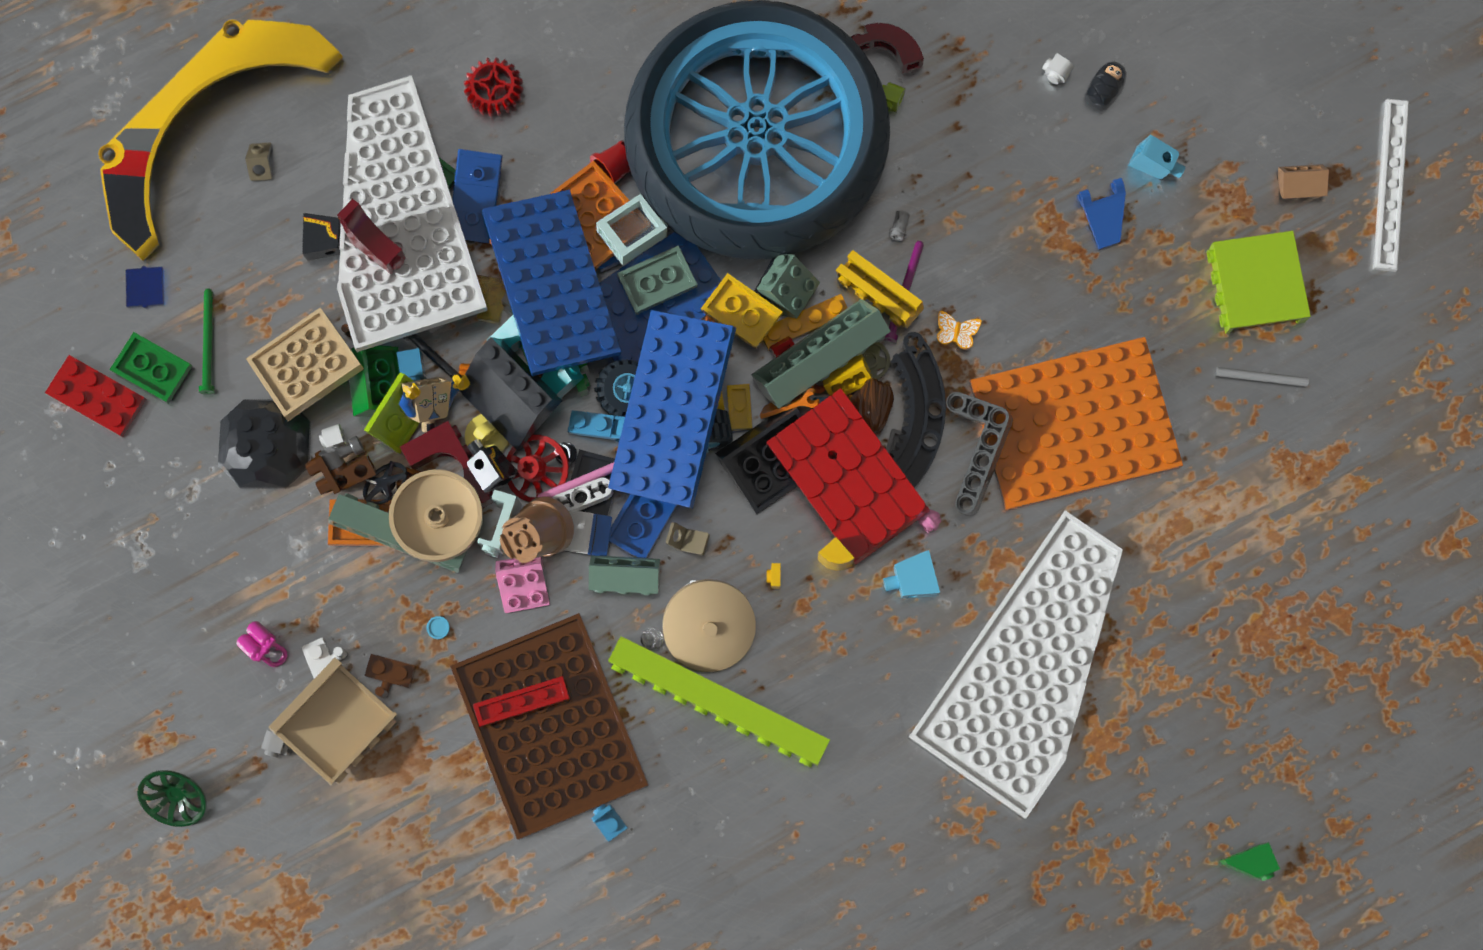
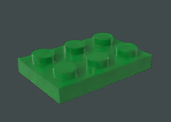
[109,332,192,404]

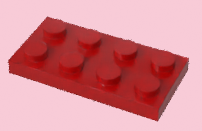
[45,355,147,437]

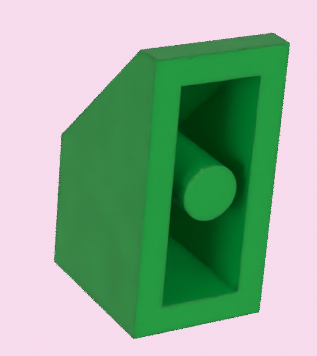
[1220,842,1280,881]

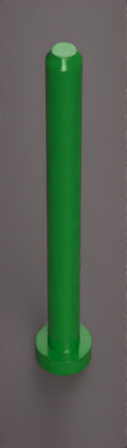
[199,288,215,394]

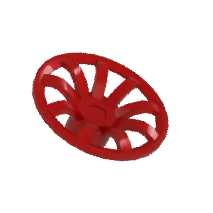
[506,435,569,502]

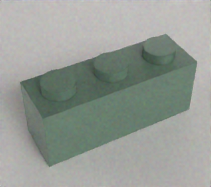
[589,555,660,595]

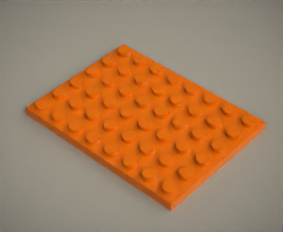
[970,337,1183,511]

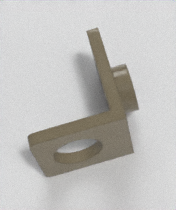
[245,142,272,181]
[666,522,710,555]

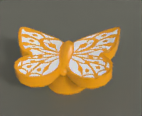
[937,311,982,350]

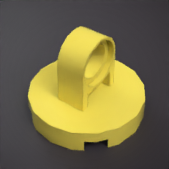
[464,414,509,453]

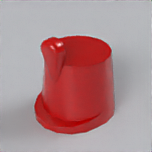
[590,140,630,184]

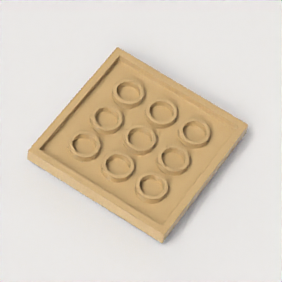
[246,308,364,421]

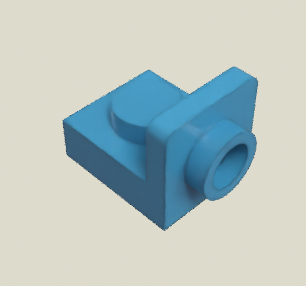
[591,804,628,842]

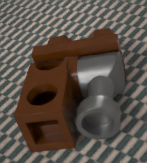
[305,436,376,495]

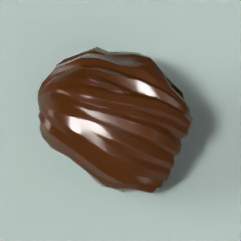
[848,378,894,433]

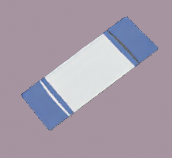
[526,511,612,556]

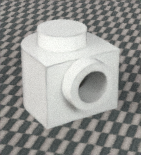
[1042,53,1074,84]
[319,424,348,449]

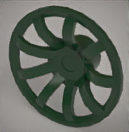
[137,770,207,827]

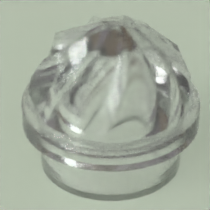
[641,627,664,651]

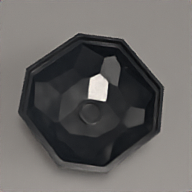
[218,399,311,489]

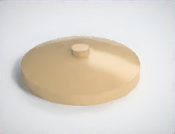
[389,470,483,562]
[662,579,756,672]

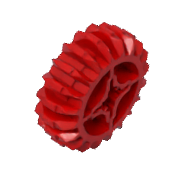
[464,57,524,117]

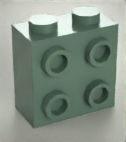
[757,254,820,319]

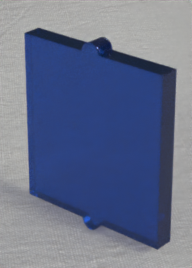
[126,266,164,309]

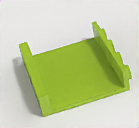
[1207,231,1311,334]

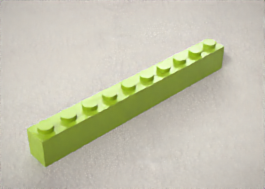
[608,636,830,768]

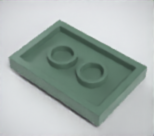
[617,246,698,315]

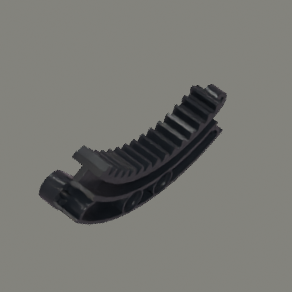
[890,332,946,489]

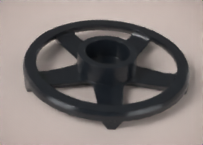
[363,461,408,505]

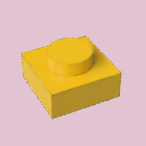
[767,563,781,590]

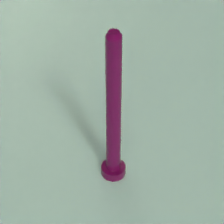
[883,241,924,343]

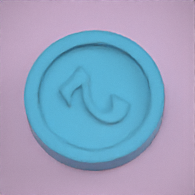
[426,616,450,640]

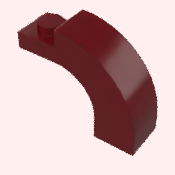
[851,23,924,73]

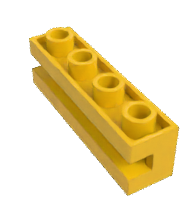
[836,250,924,329]

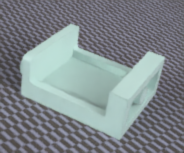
[477,490,522,558]

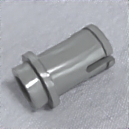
[889,210,910,241]

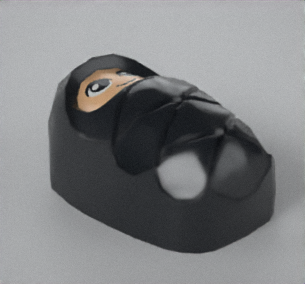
[1085,61,1127,110]

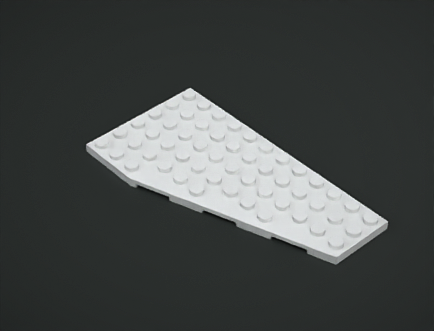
[337,75,488,352]

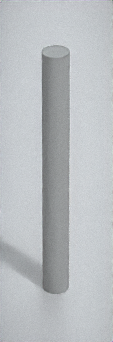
[1216,367,1309,387]

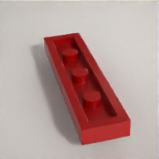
[473,676,570,727]

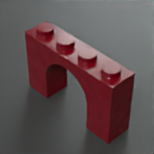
[400,421,493,509]

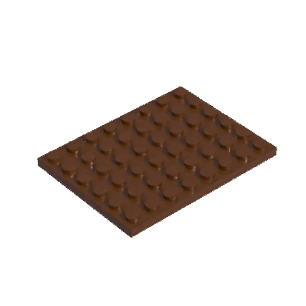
[450,613,649,840]

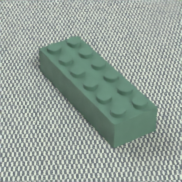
[751,299,891,408]

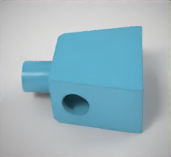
[1128,134,1186,179]
[883,550,940,599]

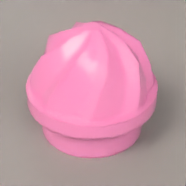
[917,510,941,533]

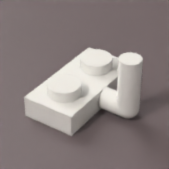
[301,638,347,679]

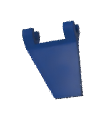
[1077,178,1126,250]

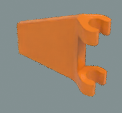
[759,383,825,419]

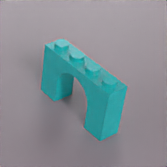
[487,315,584,398]

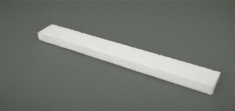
[1373,99,1409,272]

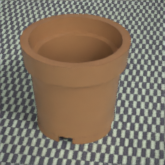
[500,497,574,563]

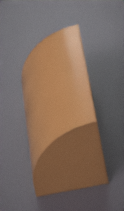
[1278,164,1329,199]

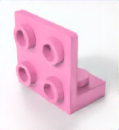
[495,556,550,613]

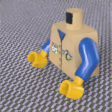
[399,375,470,432]

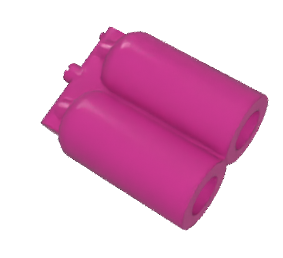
[237,621,287,667]

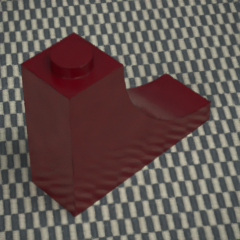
[337,198,406,274]

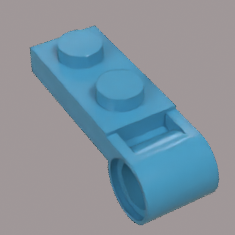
[567,410,625,442]

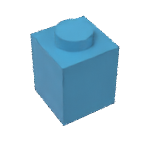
[397,348,427,381]

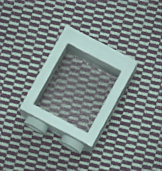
[596,194,668,265]

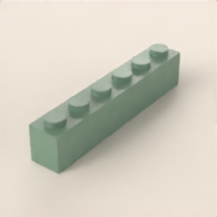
[328,494,468,573]

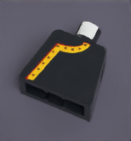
[302,213,341,260]
[467,439,519,493]

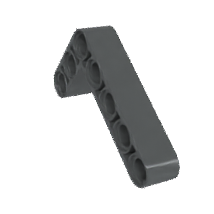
[946,392,1013,516]

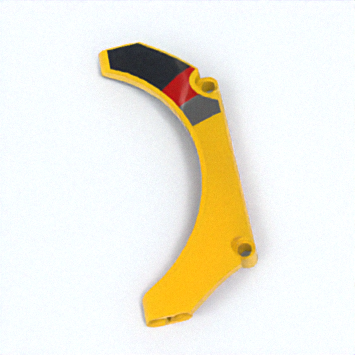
[98,19,343,261]

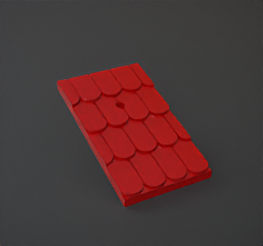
[767,388,930,565]

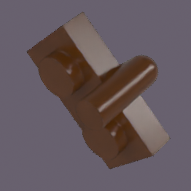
[364,654,417,698]

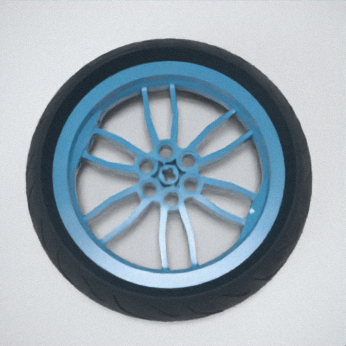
[624,0,890,260]

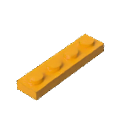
[763,294,848,351]

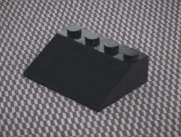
[460,337,563,451]
[715,407,802,514]

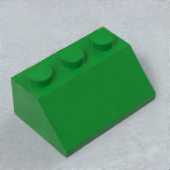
[349,345,400,417]

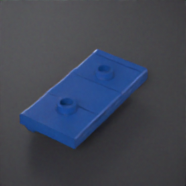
[452,149,503,244]

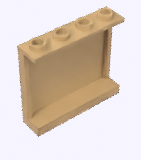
[269,658,397,785]

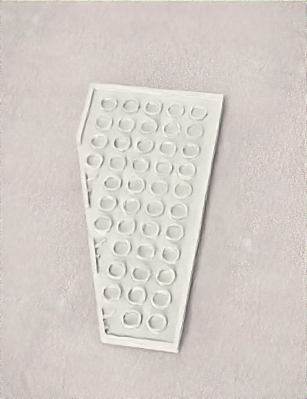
[909,511,1123,819]

